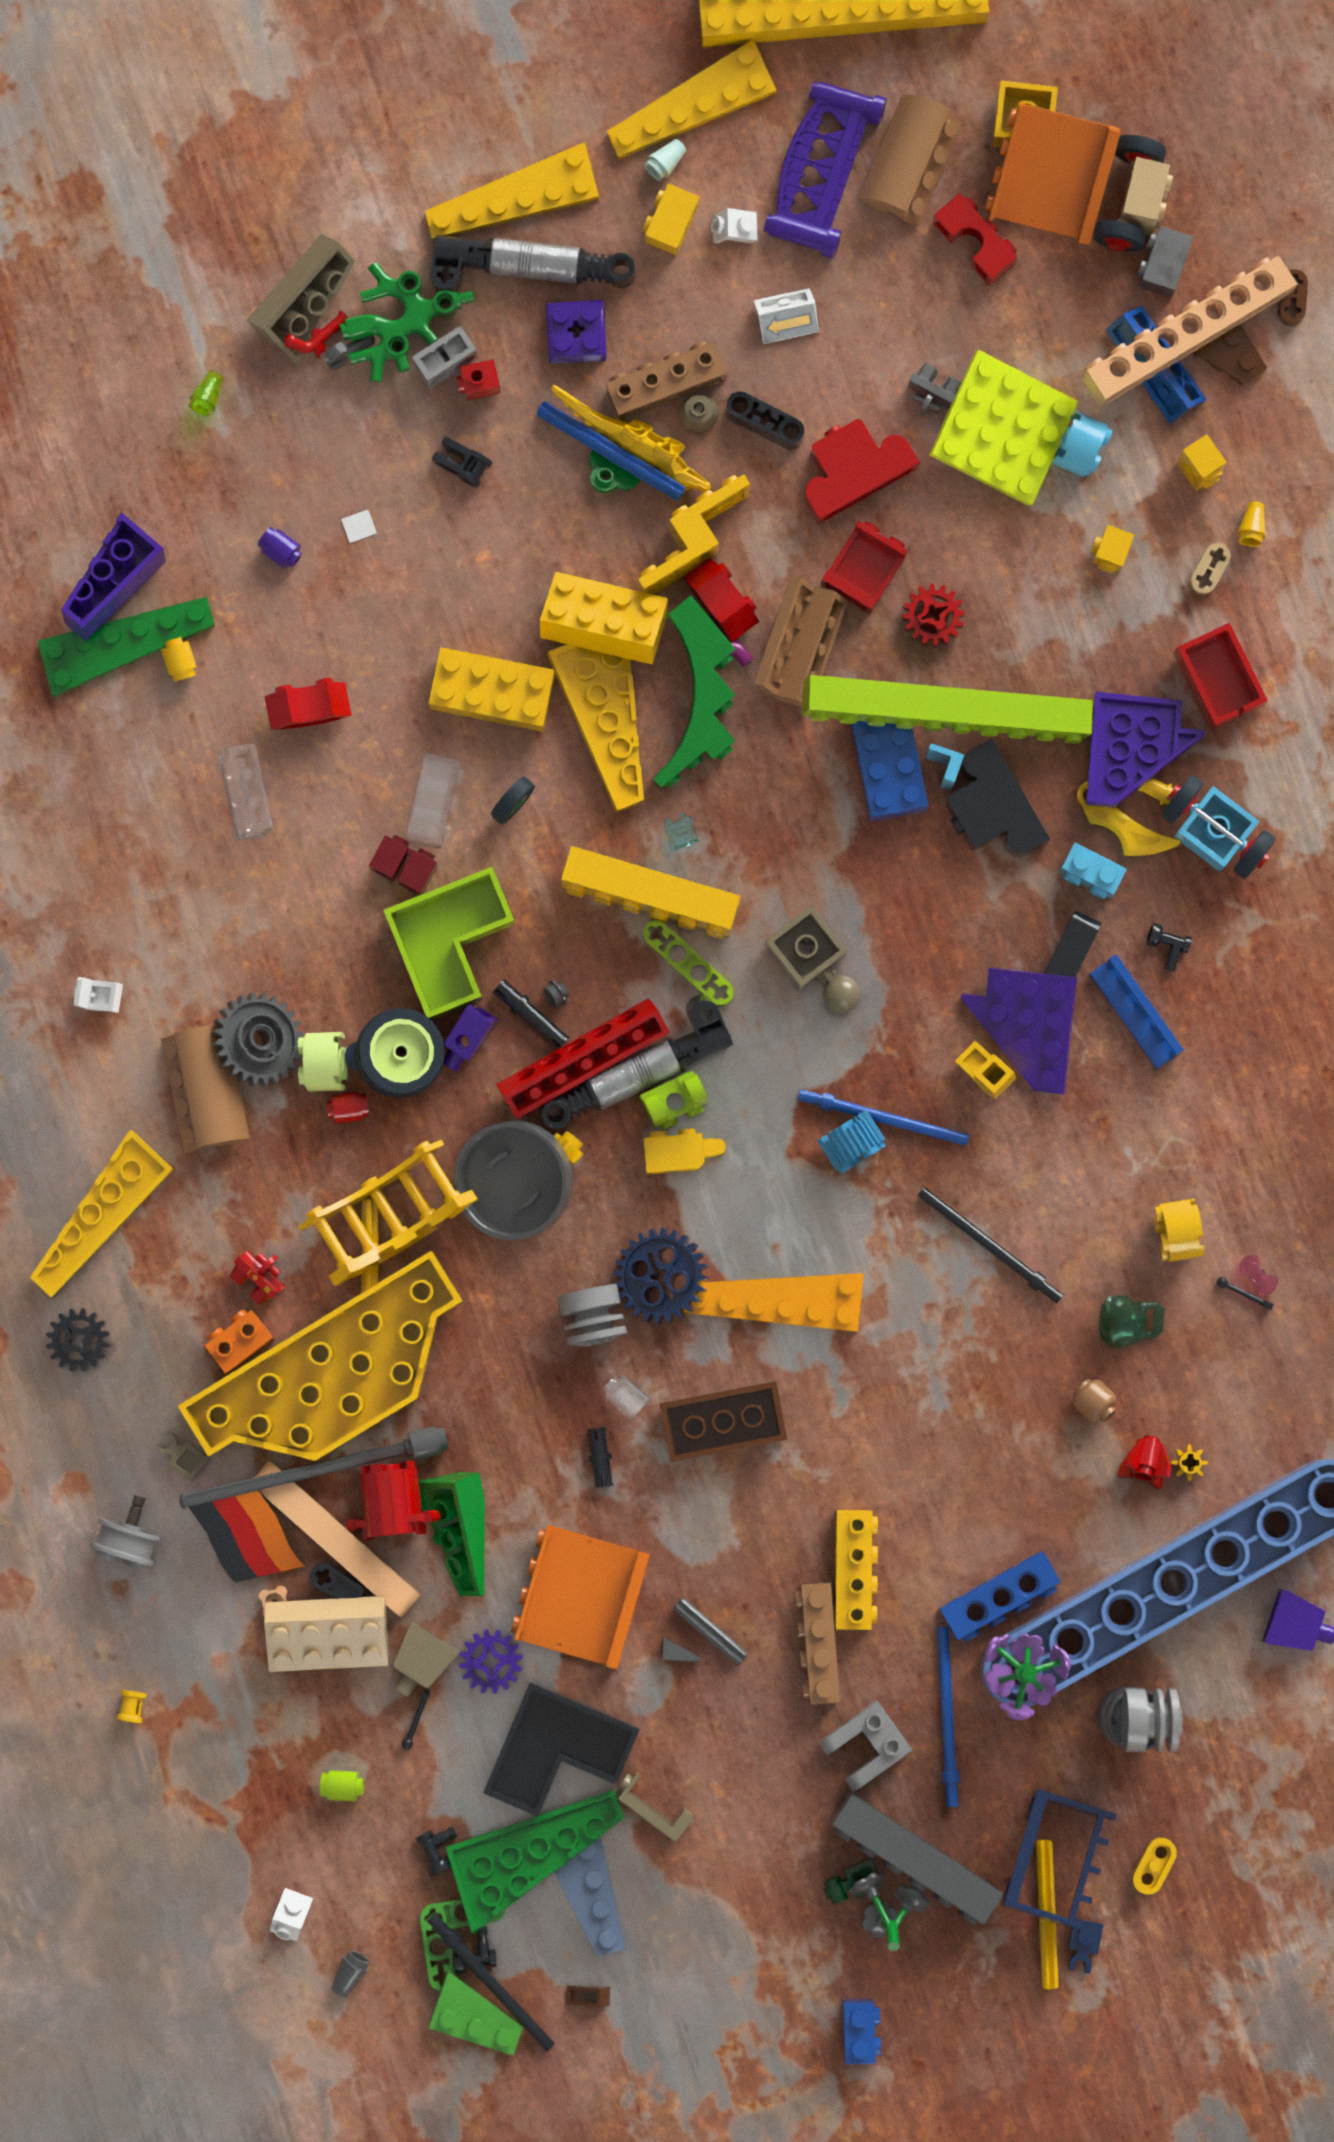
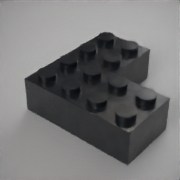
[483,1681,640,1817]

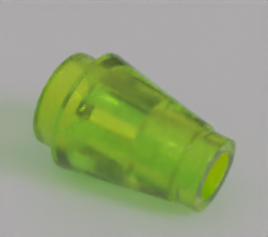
[189,371,224,416]

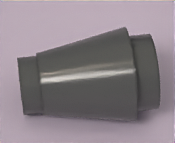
[332,1950,370,1997]

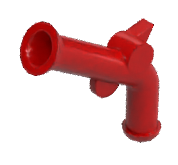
[283,310,348,359]

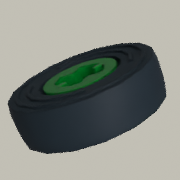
[491,776,535,825]

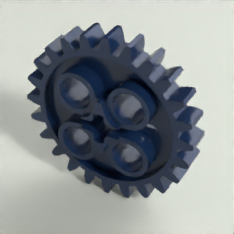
[613,1228,709,1324]

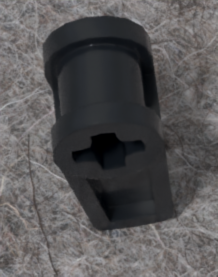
[432,436,493,488]
[310,1563,365,1599]

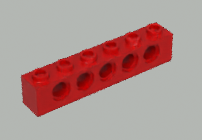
[496,998,670,1120]

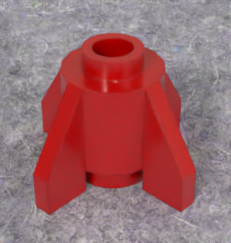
[1117,1435,1172,1489]

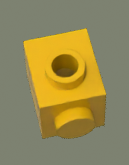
[1091,525,1135,573]

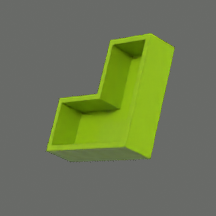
[383,867,515,1021]

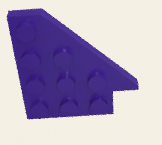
[1086,692,1205,808]
[961,967,1077,1095]

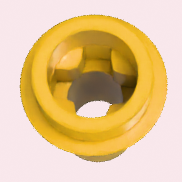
[1237,501,1266,547]

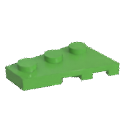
[428,1969,523,2055]

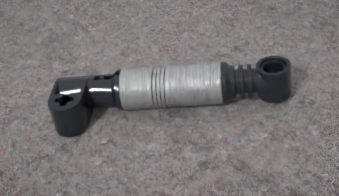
[431,235,636,293]
[538,995,733,1129]

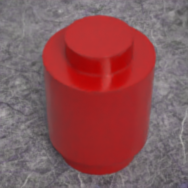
[326,1092,369,1124]

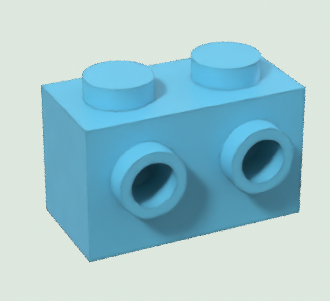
[1059,843,1127,899]

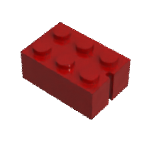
[1173,622,1268,731]

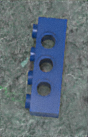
[938,1551,1061,1642]

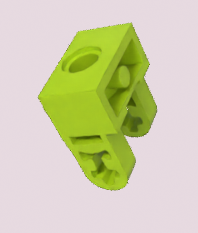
[640,1070,708,1131]

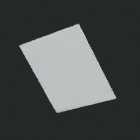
[341,510,377,543]

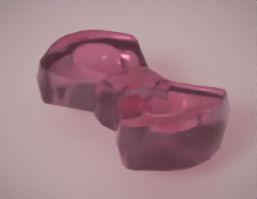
[1239,1255,1278,1295]

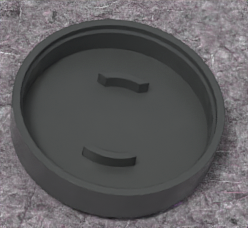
[453,1121,573,1240]

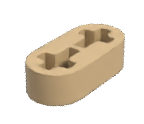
[1189,543,1231,596]

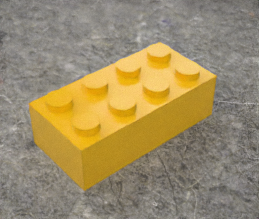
[540,572,668,665]
[429,647,555,732]

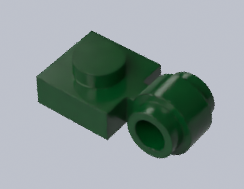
[823,1857,883,1905]

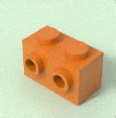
[204,1309,275,1374]

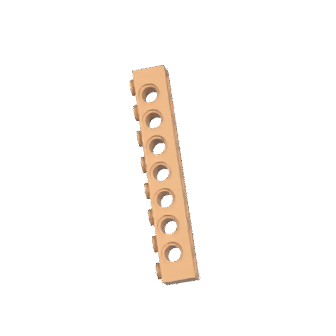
[1082,255,1297,408]

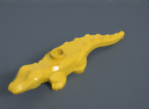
[551,385,711,493]

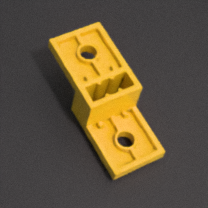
[638,474,750,595]

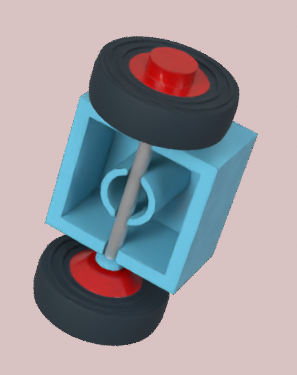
[1161,775,1276,879]

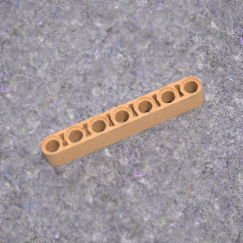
[253,1460,421,1618]

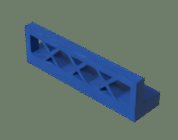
[1105,306,1207,424]
[1089,954,1184,1070]

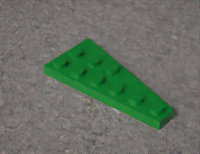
[445,1790,625,1934]

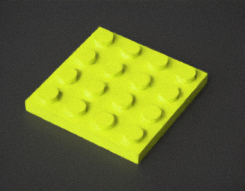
[929,350,1078,506]

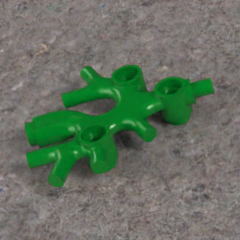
[340,262,475,383]

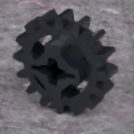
[46,1308,111,1372]

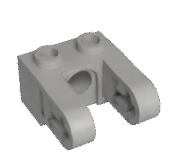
[818,1700,913,1792]

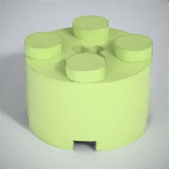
[298,1032,348,1092]

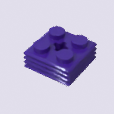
[546,300,606,364]

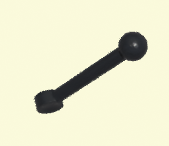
[1216,1277,1274,1310]
[401,1690,431,1749]

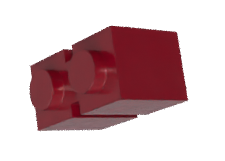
[369,835,438,896]

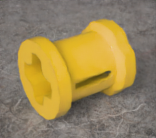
[116,1689,147,1723]

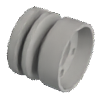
[557,1284,627,1347]
[1121,1688,1182,1753]

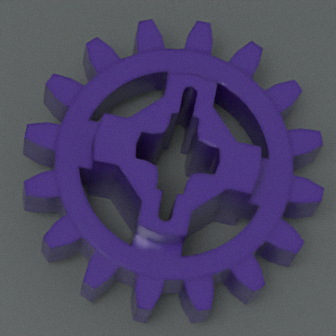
[459,1629,523,1694]

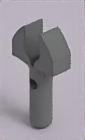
[324,336,375,369]

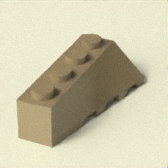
[247,234,355,365]

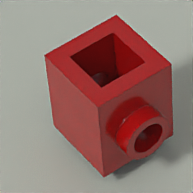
[456,359,501,401]

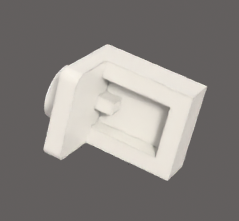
[711,208,757,243]
[74,977,123,1013]
[270,1888,313,1941]

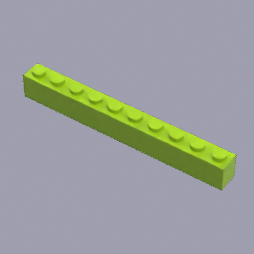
[802,675,1093,744]

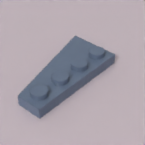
[555,1838,626,1956]

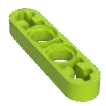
[643,920,734,1007]

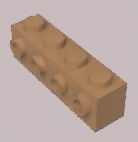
[606,341,727,420]
[795,1582,840,1705]

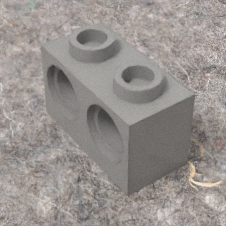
[412,326,478,389]

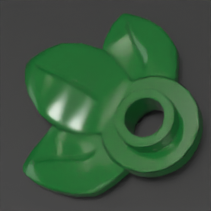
[589,450,641,493]

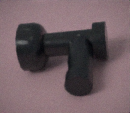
[1146,923,1192,972]
[415,1826,458,1877]
[453,1928,497,1974]

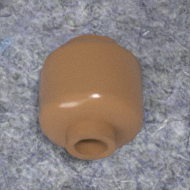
[1073,1379,1117,1423]

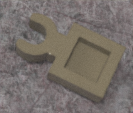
[155,1431,210,1482]

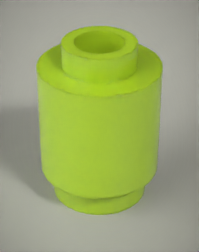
[320,1770,364,1802]

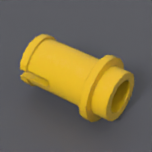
[1138,778,1174,805]

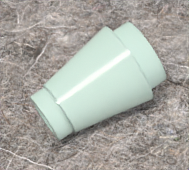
[644,139,686,181]

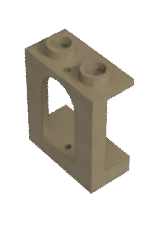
[617,1771,694,1842]

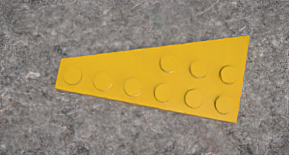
[547,644,644,813]

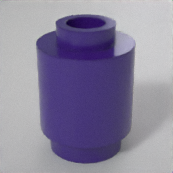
[258,527,302,569]

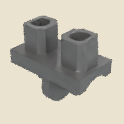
[908,363,961,416]

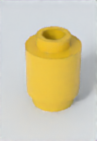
[161,637,197,682]

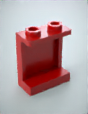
[821,521,908,614]

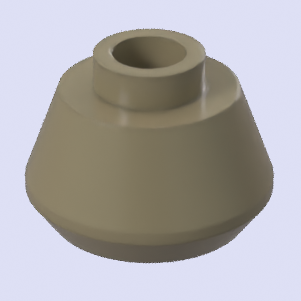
[679,393,718,433]

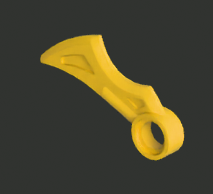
[1076,781,1181,856]

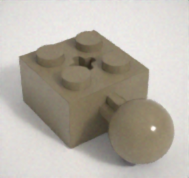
[764,905,860,1013]

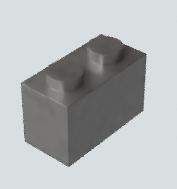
[1137,226,1193,298]

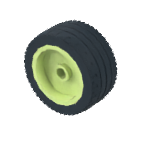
[355,1008,445,1098]

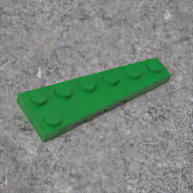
[38,597,215,697]

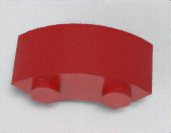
[682,557,759,642]
[264,678,352,730]

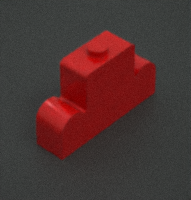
[804,419,920,525]

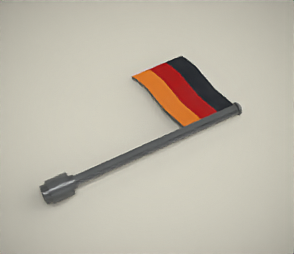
[179,1426,448,1583]

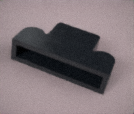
[945,738,1050,857]

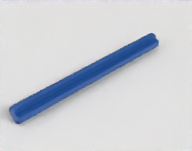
[537,401,686,501]

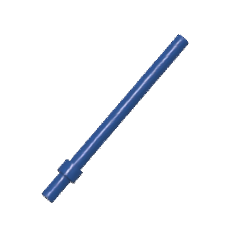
[797,1089,969,1146]
[936,1627,960,1807]

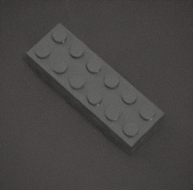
[830,1791,1003,1925]

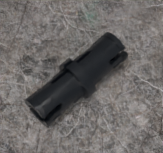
[587,1427,614,1488]

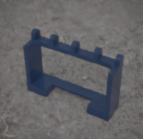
[1001,1789,1117,1930]

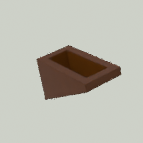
[566,1985,610,2007]

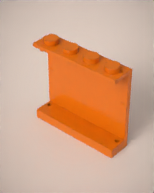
[985,102,1121,245]
[511,1525,650,1669]

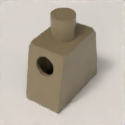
[393,1621,460,1697]

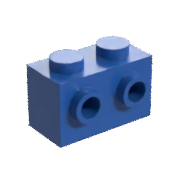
[842,1999,881,2064]

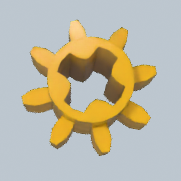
[554,1131,583,1165]
[1170,1444,1208,1481]

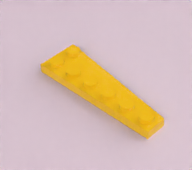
[30,1129,174,1298]

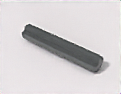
[674,1598,748,1665]

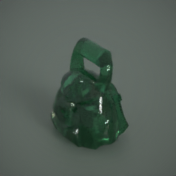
[1098,1294,1165,1349]

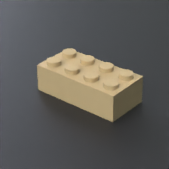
[264,1596,389,1672]

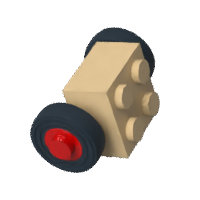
[1093,135,1173,252]

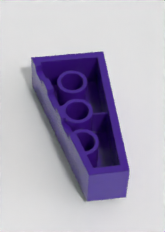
[61,512,166,641]

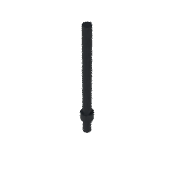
[917,1186,1064,1304]
[426,1913,555,2051]

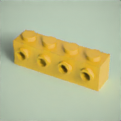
[835,1510,878,1630]

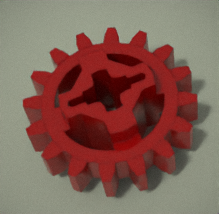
[902,583,965,648]

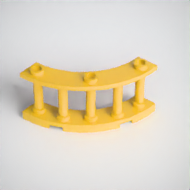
[298,1140,478,1286]

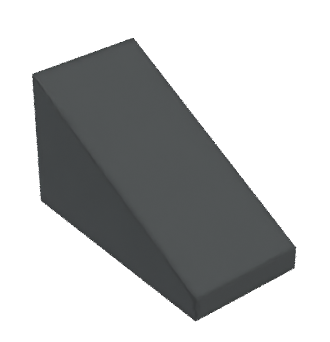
[663,1637,700,1662]

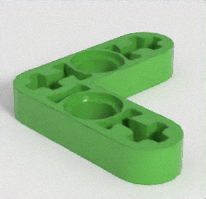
[420,1899,506,1991]

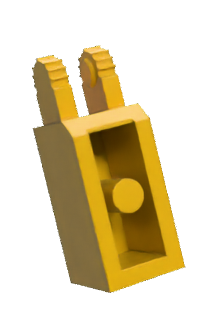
[644,1128,727,1175]

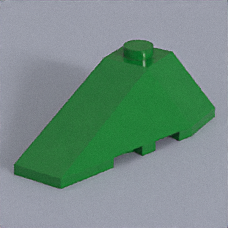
[419,1472,485,1596]

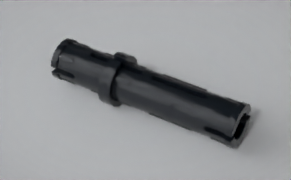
[492,979,570,1050]

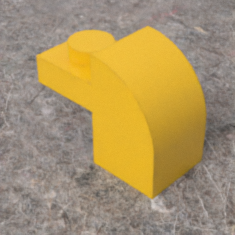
[955,1041,1016,1100]

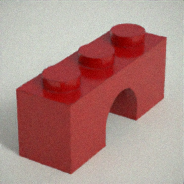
[932,193,1017,286]

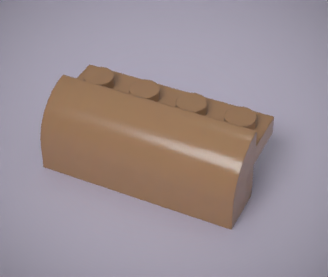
[858,95,962,226]
[754,575,848,707]
[161,1025,250,1153]

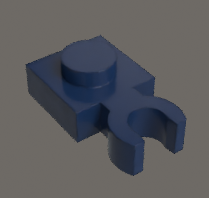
[1068,1918,1104,1974]

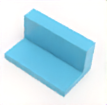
[926,743,964,791]

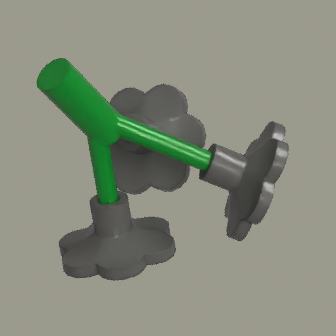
[849,1873,929,1951]

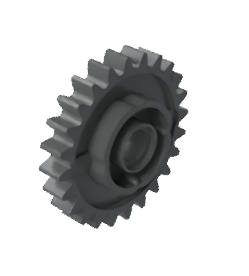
[211,992,304,1087]

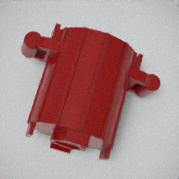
[347,1460,440,1541]

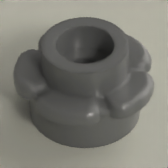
[543,980,569,1008]

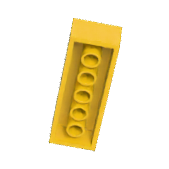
[561,846,741,939]

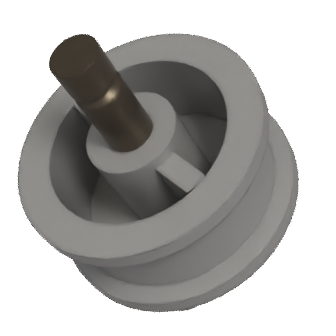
[90,1495,162,1570]

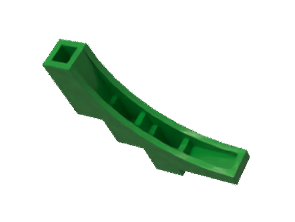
[651,596,736,789]

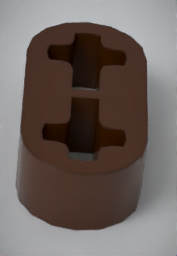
[1278,269,1308,326]

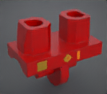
[229,1250,286,1305]

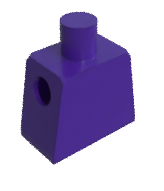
[443,1004,499,1071]
[1261,1588,1334,1651]

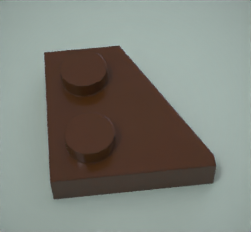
[1191,324,1267,385]

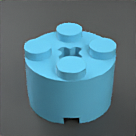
[1051,410,1113,478]

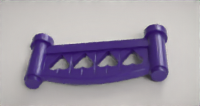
[763,81,887,259]

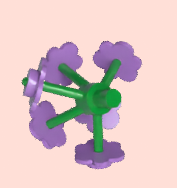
[984,1634,1071,1720]

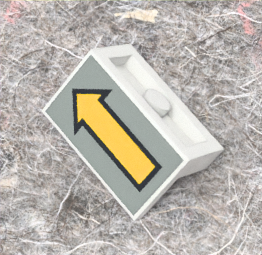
[754,288,820,344]

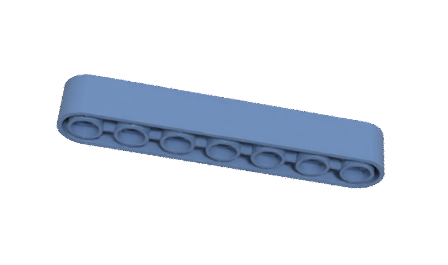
[980,1459,1334,1706]

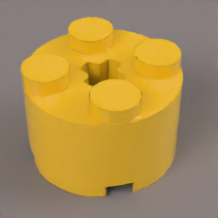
[1153,1198,1205,1262]

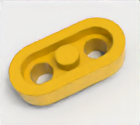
[1132,1837,1177,1895]

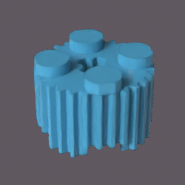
[817,1109,886,1174]

